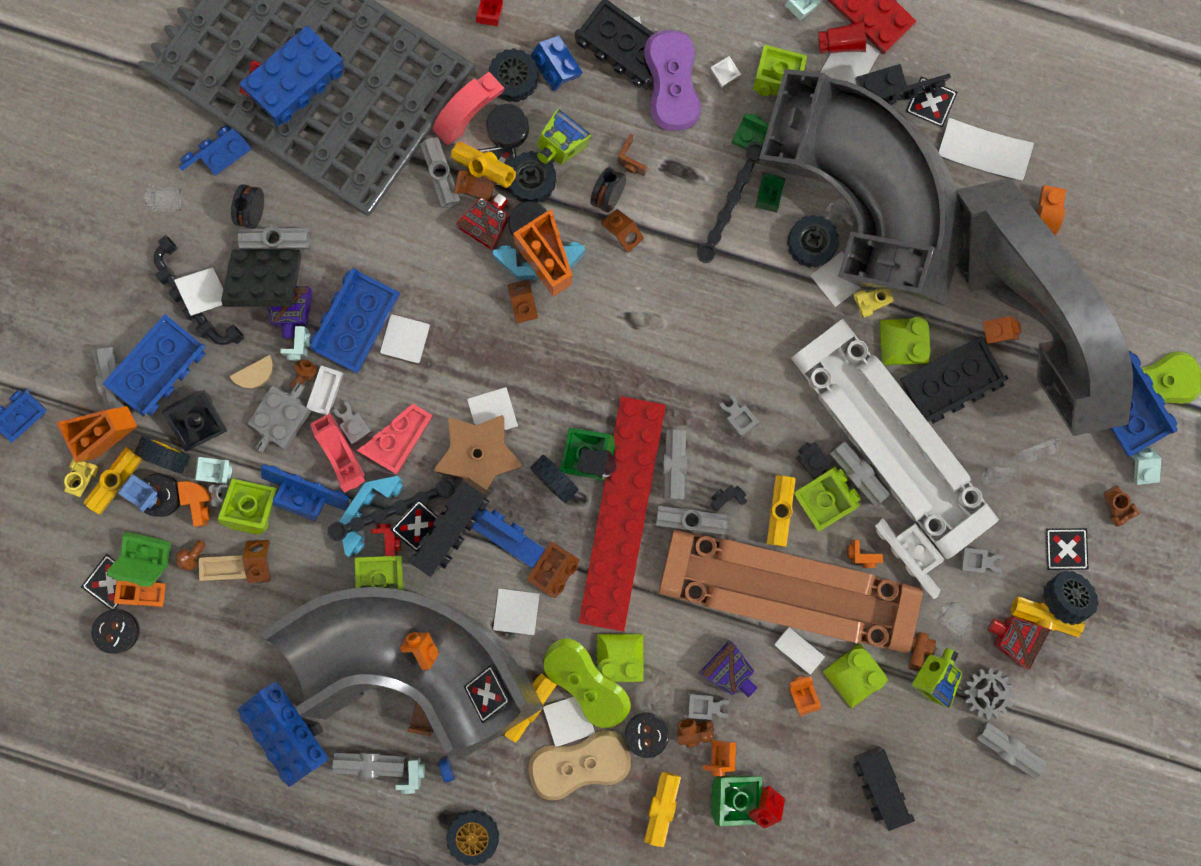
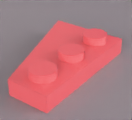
[357,404,433,475]

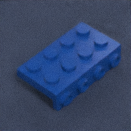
[239,25,344,126]
[309,268,400,374]
[102,314,206,417]
[1110,351,1178,457]
[237,682,328,787]

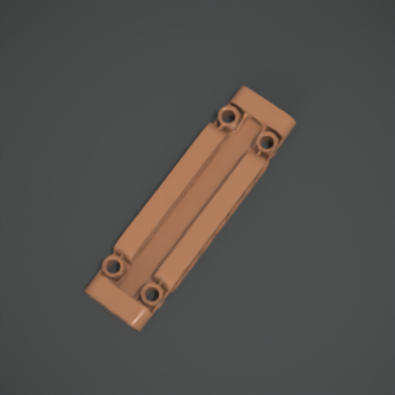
[658,529,923,654]

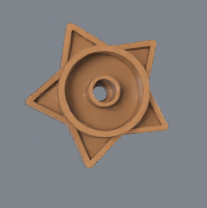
[435,415,523,490]

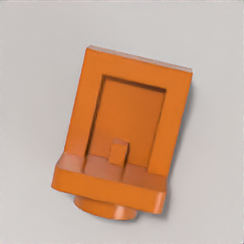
[983,316,1021,344]
[847,540,883,568]
[400,632,439,670]
[789,676,821,717]
[703,740,736,776]

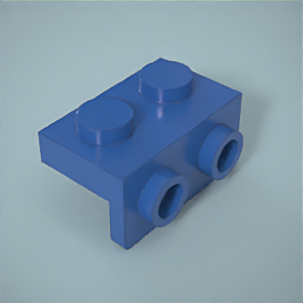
[531,36,583,91]

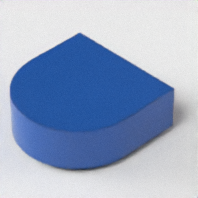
[438,756,455,783]

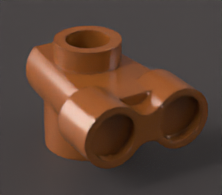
[1103,486,1139,527]
[908,632,936,671]
[677,719,714,748]

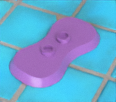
[644,30,701,131]

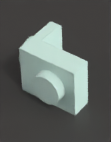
[785,0,821,21]
[280,326,312,361]
[1131,447,1162,485]
[194,457,232,483]
[395,757,425,794]

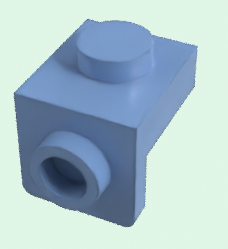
[118,473,158,512]

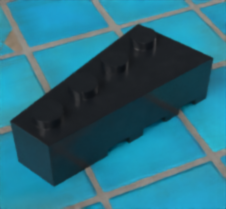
[408,477,490,577]

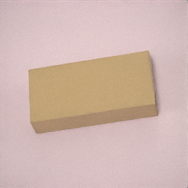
[199,555,246,581]

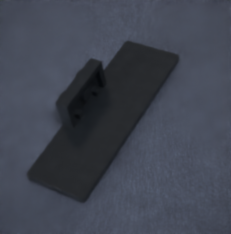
[855,64,951,105]

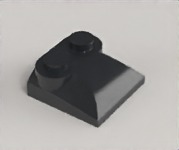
[162,390,227,452]

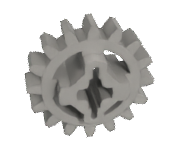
[962,668,1015,720]

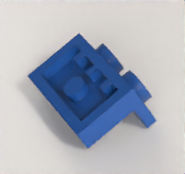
[0,388,47,443]

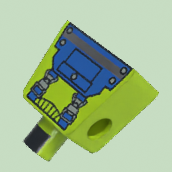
[537,109,591,164]
[911,648,962,709]

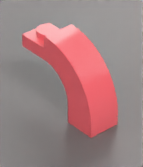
[432,72,504,146]
[310,413,365,493]

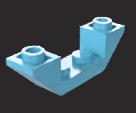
[493,242,585,280]
[339,476,404,557]

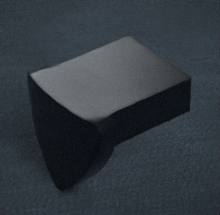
[577,448,616,478]

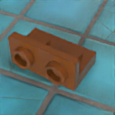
[526,541,580,598]

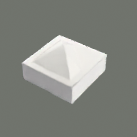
[710,56,741,88]

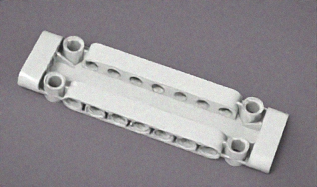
[791,319,999,559]

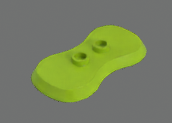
[1141,351,1201,404]
[543,638,631,728]

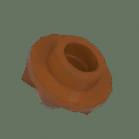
[289,360,317,388]
[175,540,206,571]

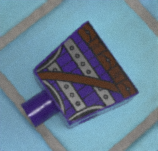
[268,286,313,339]
[699,640,757,697]

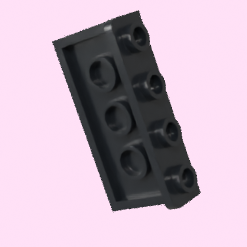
[575,0,654,90]
[900,336,1009,424]

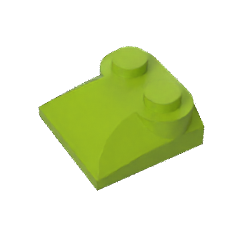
[879,317,930,366]
[218,478,277,535]
[597,634,644,682]
[822,643,889,709]

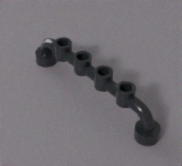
[697,142,763,263]
[154,235,245,345]
[327,478,456,542]

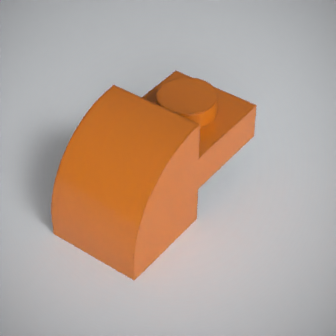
[1035,185,1066,236]
[177,481,211,527]
[114,581,166,607]

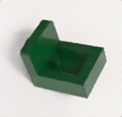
[755,173,786,213]

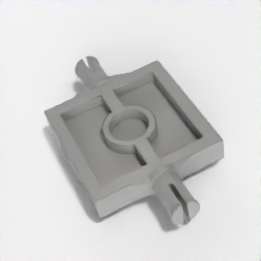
[247,382,311,453]

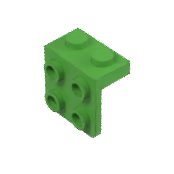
[107,531,171,587]

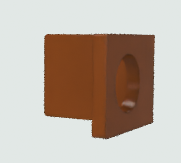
[618,133,647,176]
[454,170,496,200]
[601,209,644,253]
[507,280,538,323]
[242,540,271,583]
[407,702,434,736]

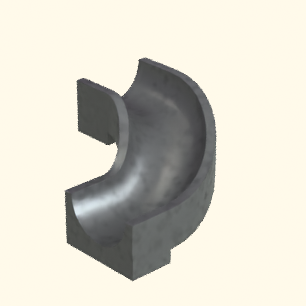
[759,69,962,305]
[955,178,1133,436]
[261,587,544,757]

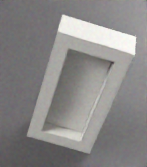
[307,366,344,415]
[773,627,825,675]

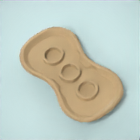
[528,730,631,800]

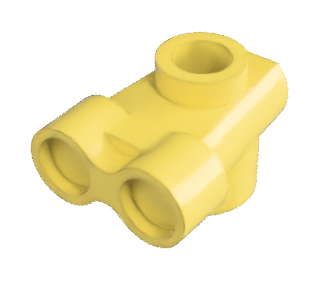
[853,288,894,318]
[64,458,100,498]

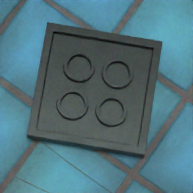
[221,250,301,307]

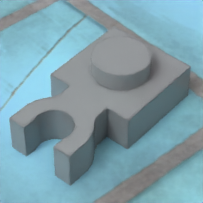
[719,394,759,438]
[333,401,372,445]
[960,547,1004,574]
[688,693,729,720]

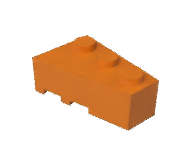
[513,209,572,297]
[56,406,137,463]

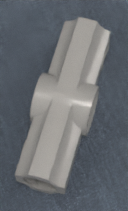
[420,137,461,208]
[238,226,310,250]
[93,347,127,410]
[663,429,687,500]
[829,441,890,507]
[656,506,727,535]
[975,722,1046,779]
[332,751,406,778]

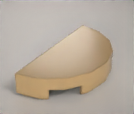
[229,355,274,389]

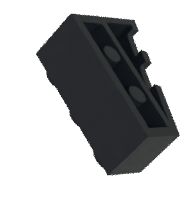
[853,747,915,831]

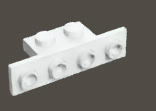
[875,518,944,599]

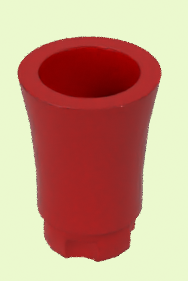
[818,20,866,54]

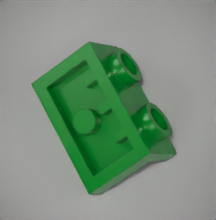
[731,113,769,150]

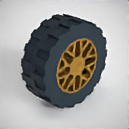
[446,810,499,866]

